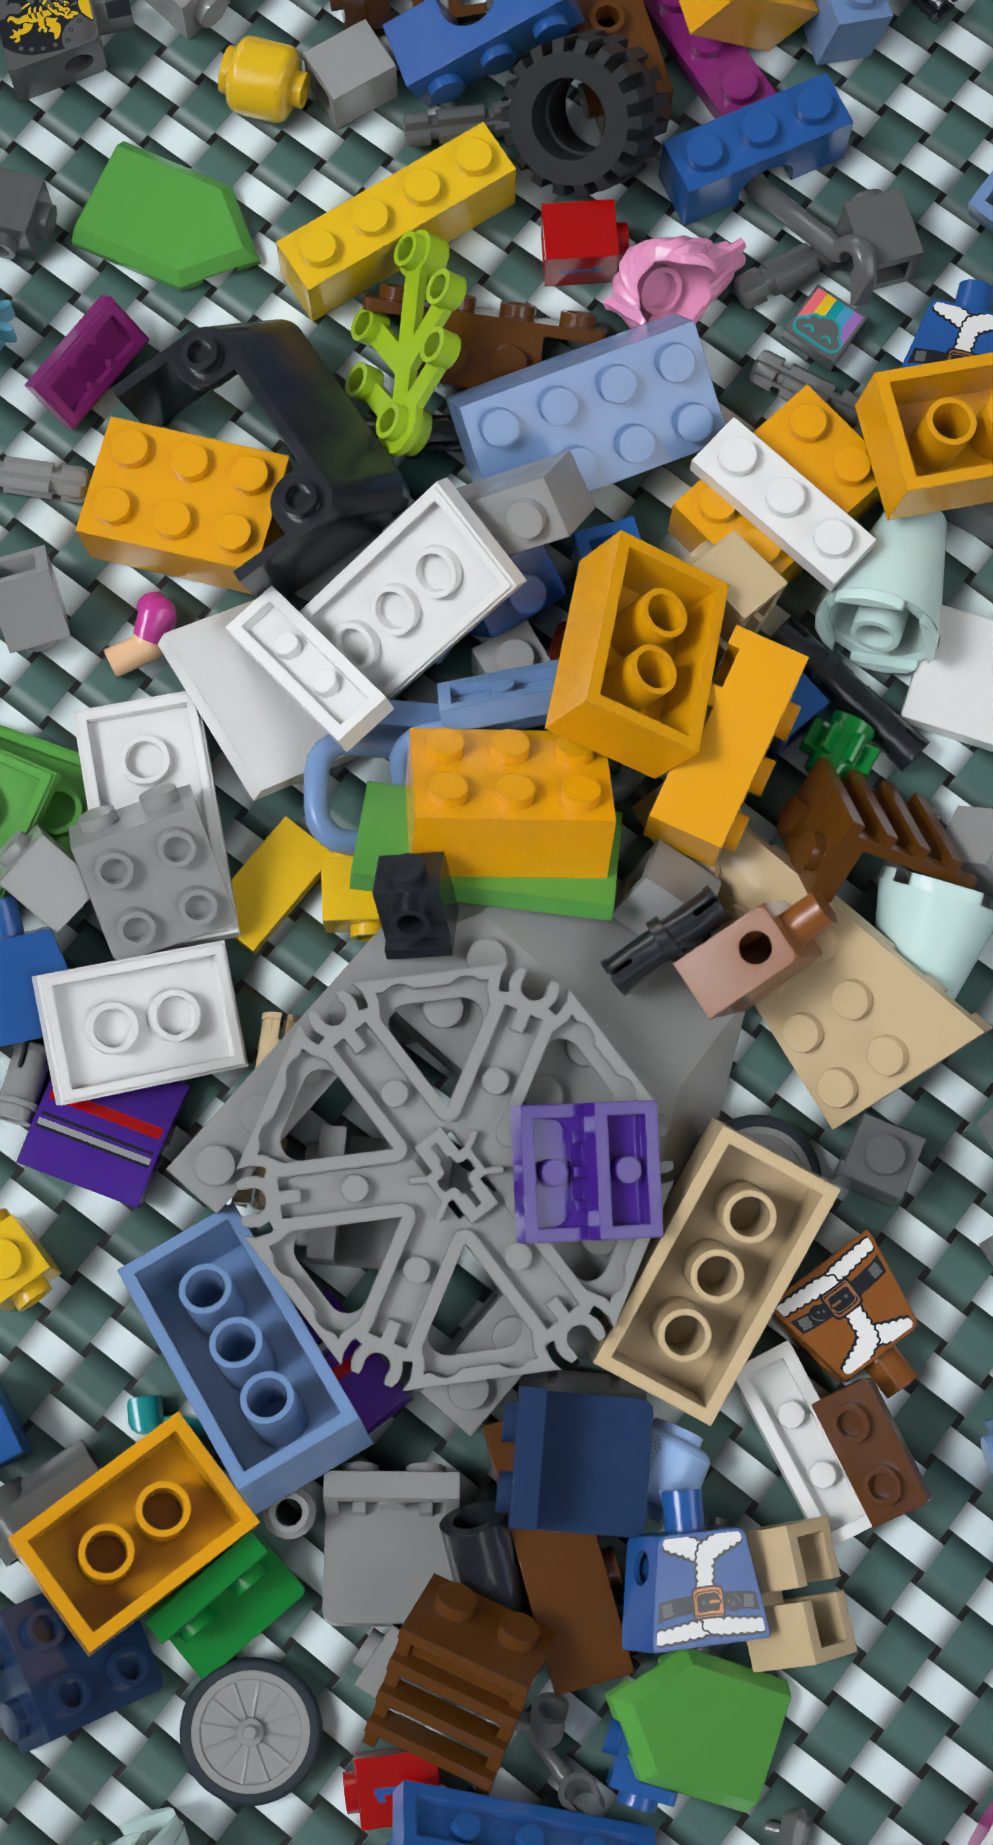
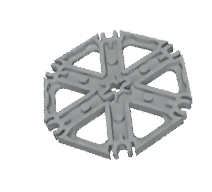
[236,963,674,1391]

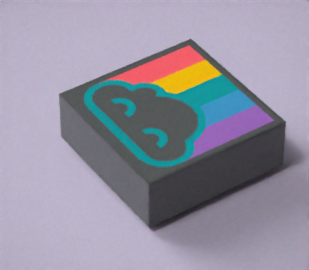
[781,284,868,371]

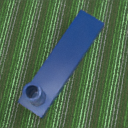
[385,1780,656,1845]

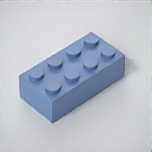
[445,313,725,492]
[117,1202,373,1515]

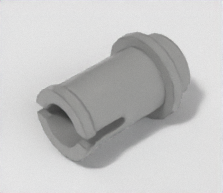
[0,1042,49,1127]
[263,1487,316,1539]

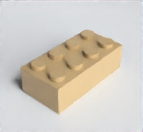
[586,1117,841,1426]

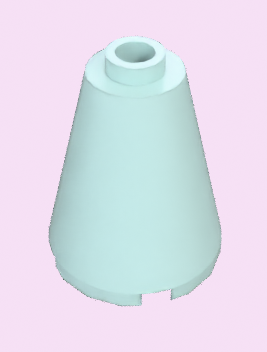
[815,511,947,674]
[875,866,993,1000]

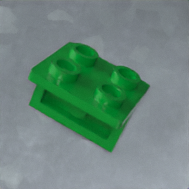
[145,1528,305,1679]

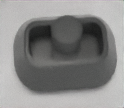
[764,1808,813,1845]

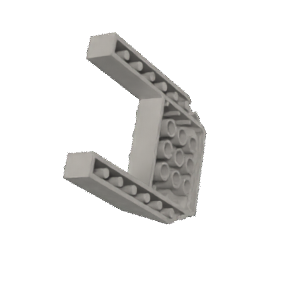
[166,877,745,1437]

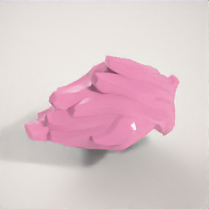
[603,235,747,328]

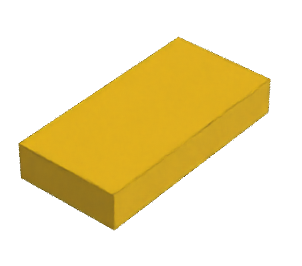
[231,816,333,955]

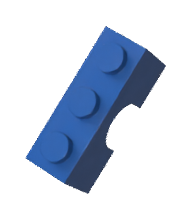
[383,0,585,108]
[658,72,853,226]

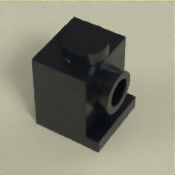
[372,851,459,960]

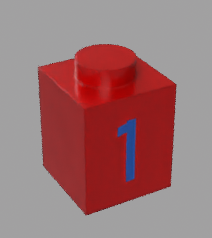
[540,199,629,287]
[343,1747,442,1831]

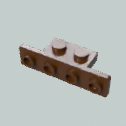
[363,283,608,388]

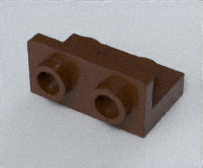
[811,1377,932,1528]

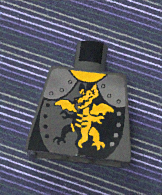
[0,0,135,102]

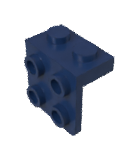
[495,1386,653,1538]
[0,1593,163,1755]

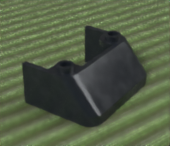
[111,319,410,599]

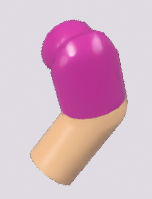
[103,592,177,678]

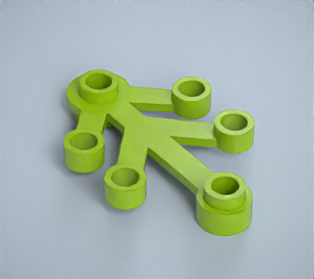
[345,229,467,457]

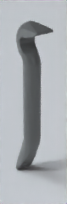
[744,172,878,306]

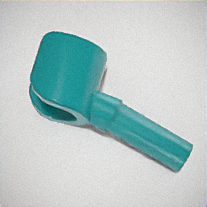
[127,1395,208,1437]

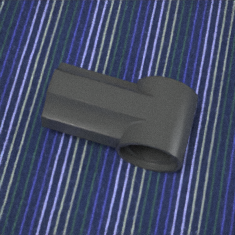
[0,1439,104,1567]

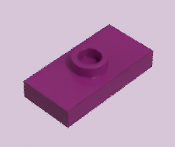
[24,295,150,430]

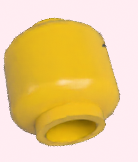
[218,36,311,123]

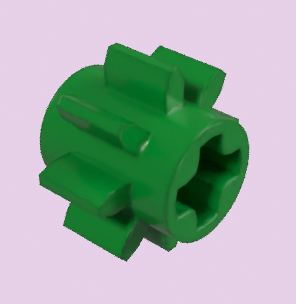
[798,711,881,778]

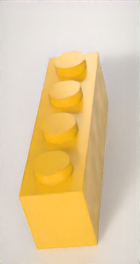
[276,122,516,322]

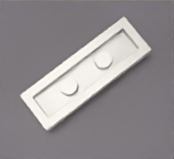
[690,417,877,592]
[225,585,394,752]
[734,1340,872,1547]

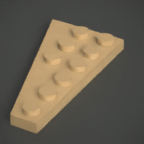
[631,783,993,1130]

